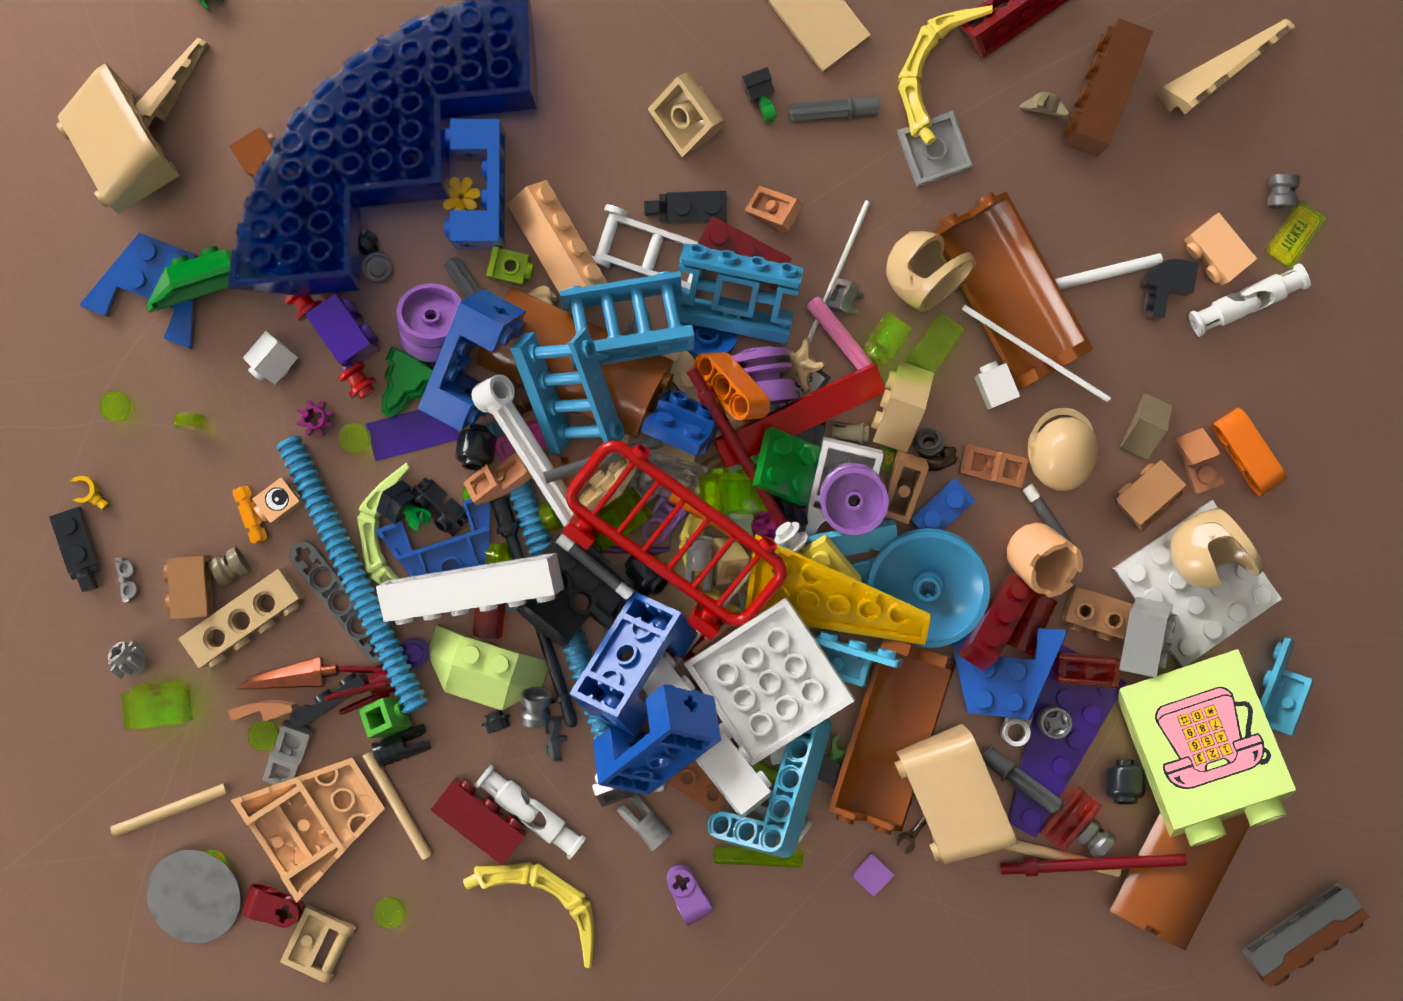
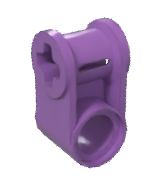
[642,489,687,545]
[667,864,715,926]

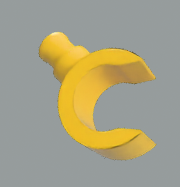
[71,476,109,510]

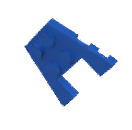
[80,233,198,349]
[376,498,491,577]
[952,628,1067,720]

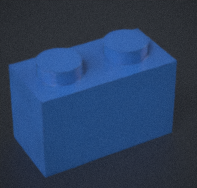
[910,478,976,530]

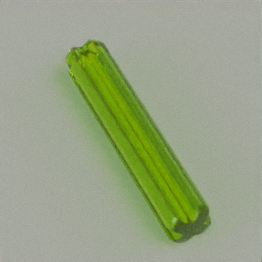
[714,846,803,868]

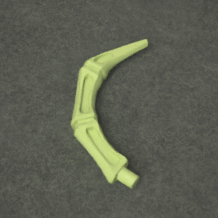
[357,463,410,586]

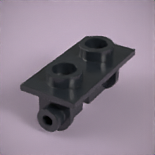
[411,477,468,537]

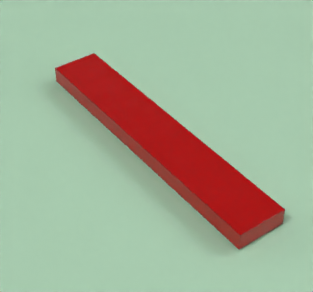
[713,363,885,468]

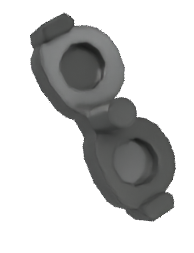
[544,716,567,762]

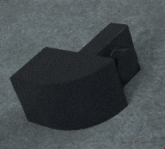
[1139,259,1199,321]

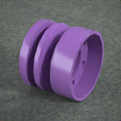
[732,346,797,405]

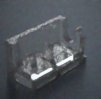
[636,451,708,499]

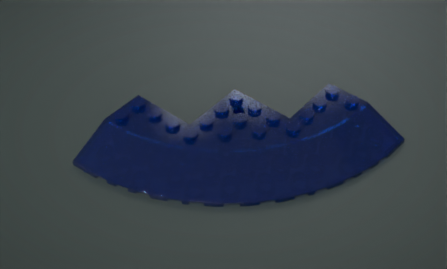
[228,0,537,296]

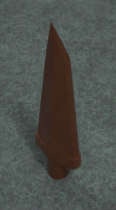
[235,657,339,690]

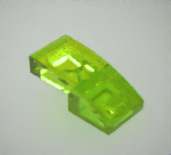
[905,312,965,373]

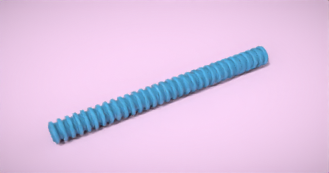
[276,436,429,714]
[509,480,614,740]

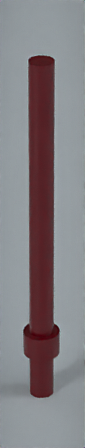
[686,366,788,528]
[1000,854,1187,877]

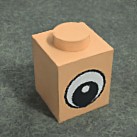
[252,477,305,524]

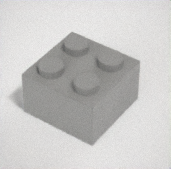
[1119,597,1177,678]

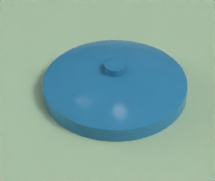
[868,528,990,648]

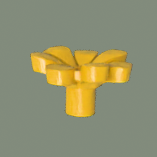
[440,177,480,210]

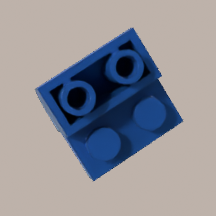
[641,389,719,456]

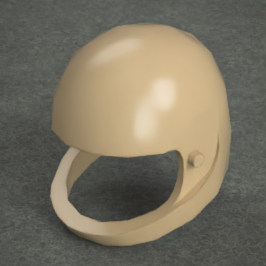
[886,231,976,312]
[1027,408,1099,491]
[1170,508,1264,589]

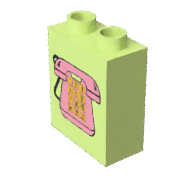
[1117,649,1296,847]

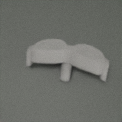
[115,557,139,602]

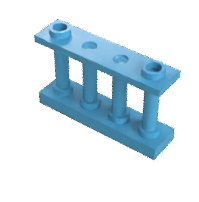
[559,271,694,370]
[510,328,625,454]

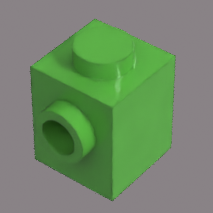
[359,698,412,738]

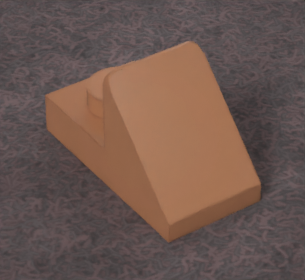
[744,185,804,234]
[1174,428,1225,494]

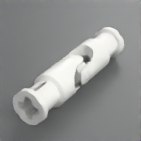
[1188,264,1311,337]
[474,764,586,860]

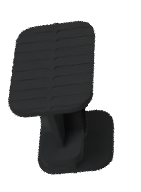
[516,527,635,647]

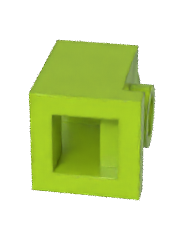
[486,246,534,287]

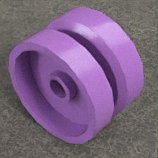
[396,283,462,362]
[819,463,889,536]

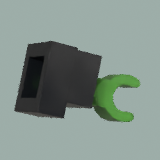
[817,734,849,788]

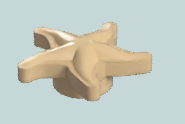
[780,339,826,392]

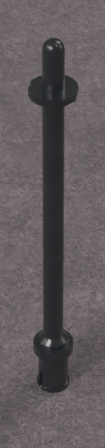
[490,497,577,728]

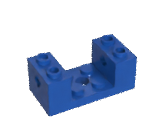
[444,119,506,250]
[418,289,526,431]
[569,591,698,736]
[593,684,721,795]

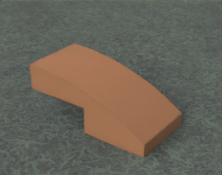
[959,444,1029,488]
[463,452,533,505]
[227,700,299,722]

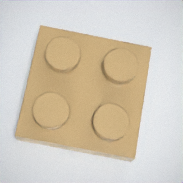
[579,459,638,511]

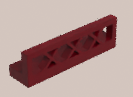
[958,0,1067,58]

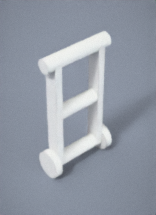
[592,204,704,290]

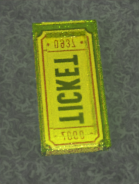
[1265,201,1326,268]

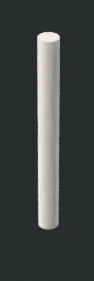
[1055,253,1163,290]

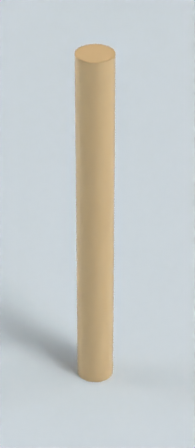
[362,750,433,860]
[110,783,229,838]
[1006,840,1122,877]

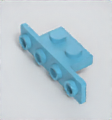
[807,626,903,687]
[1259,637,1314,737]

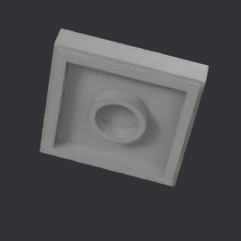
[896,111,974,188]

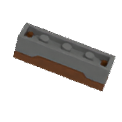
[1241,882,1369,987]

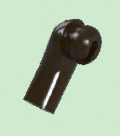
[918,446,958,472]

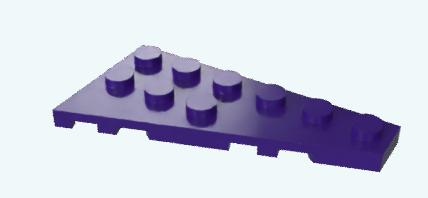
[1008,644,1127,838]

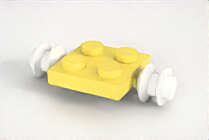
[774,522,862,582]

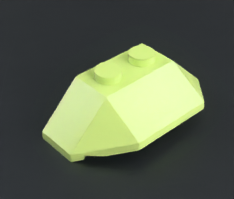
[429,625,548,710]

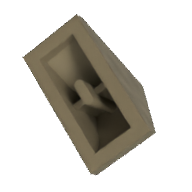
[1120,393,1172,460]

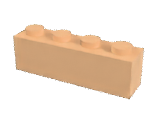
[507,180,608,294]

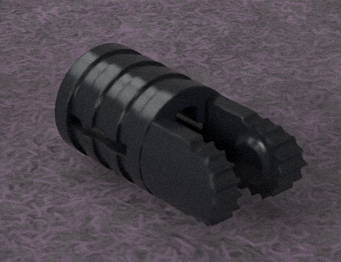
[372,724,431,768]

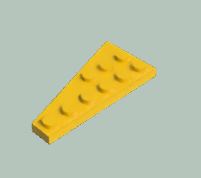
[745,534,931,645]

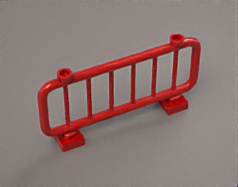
[561,440,788,641]

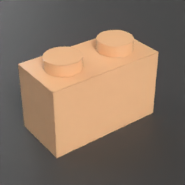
[1184,212,1257,286]

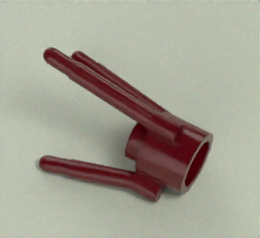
[324,664,396,715]

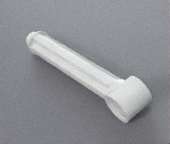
[471,374,574,527]

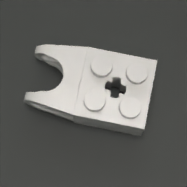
[805,436,883,536]

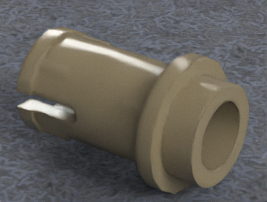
[832,421,870,445]

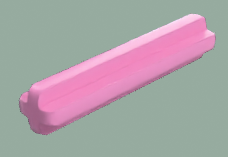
[806,296,872,370]

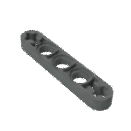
[290,542,382,663]

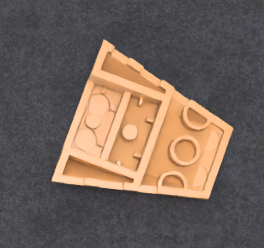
[231,758,385,903]

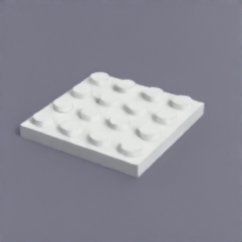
[1112,500,1282,668]
[684,596,855,766]

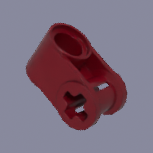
[242,884,305,928]

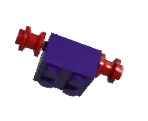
[284,282,380,400]

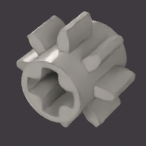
[108,640,146,679]

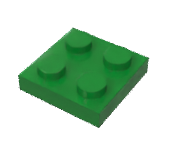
[752,427,821,506]

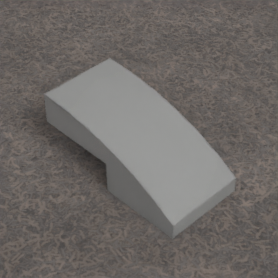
[262,720,313,785]

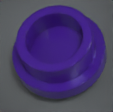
[401,638,430,668]

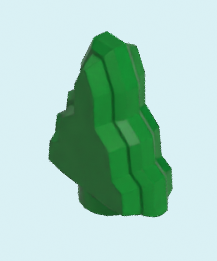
[381,346,433,418]

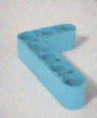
[707,718,832,858]

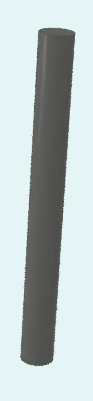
[543,437,664,484]

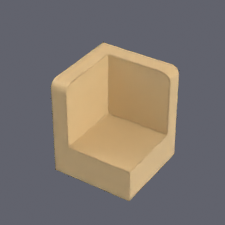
[712,537,749,585]

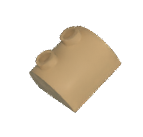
[648,72,726,157]

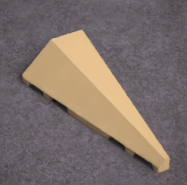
[1155,19,1295,114]
[135,38,209,128]

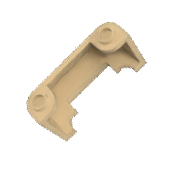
[56,63,180,214]
[894,724,1018,865]

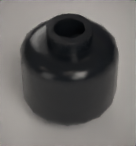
[455,424,496,471]
[625,551,668,596]
[1105,759,1145,805]

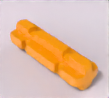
[232,486,268,544]

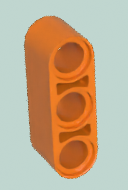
[693,352,770,421]
[1212,408,1287,497]

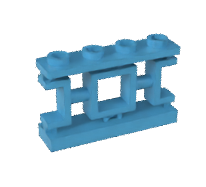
[674,244,803,344]

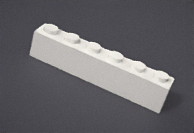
[376,553,564,625]
[641,651,772,819]

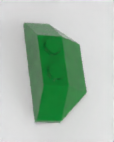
[146,246,267,313]

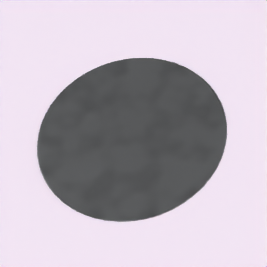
[147,850,241,943]

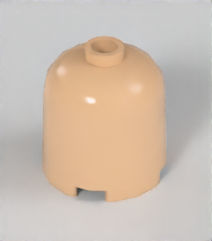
[1007,523,1083,597]

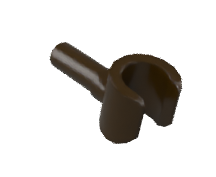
[897,815,927,854]

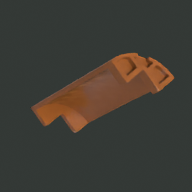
[933,191,1093,390]
[476,287,674,438]
[828,639,956,835]
[1110,813,1250,950]

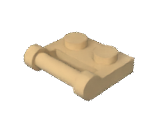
[280,905,357,984]

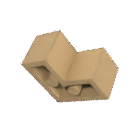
[871,361,934,453]

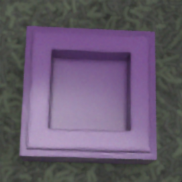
[851,853,894,897]

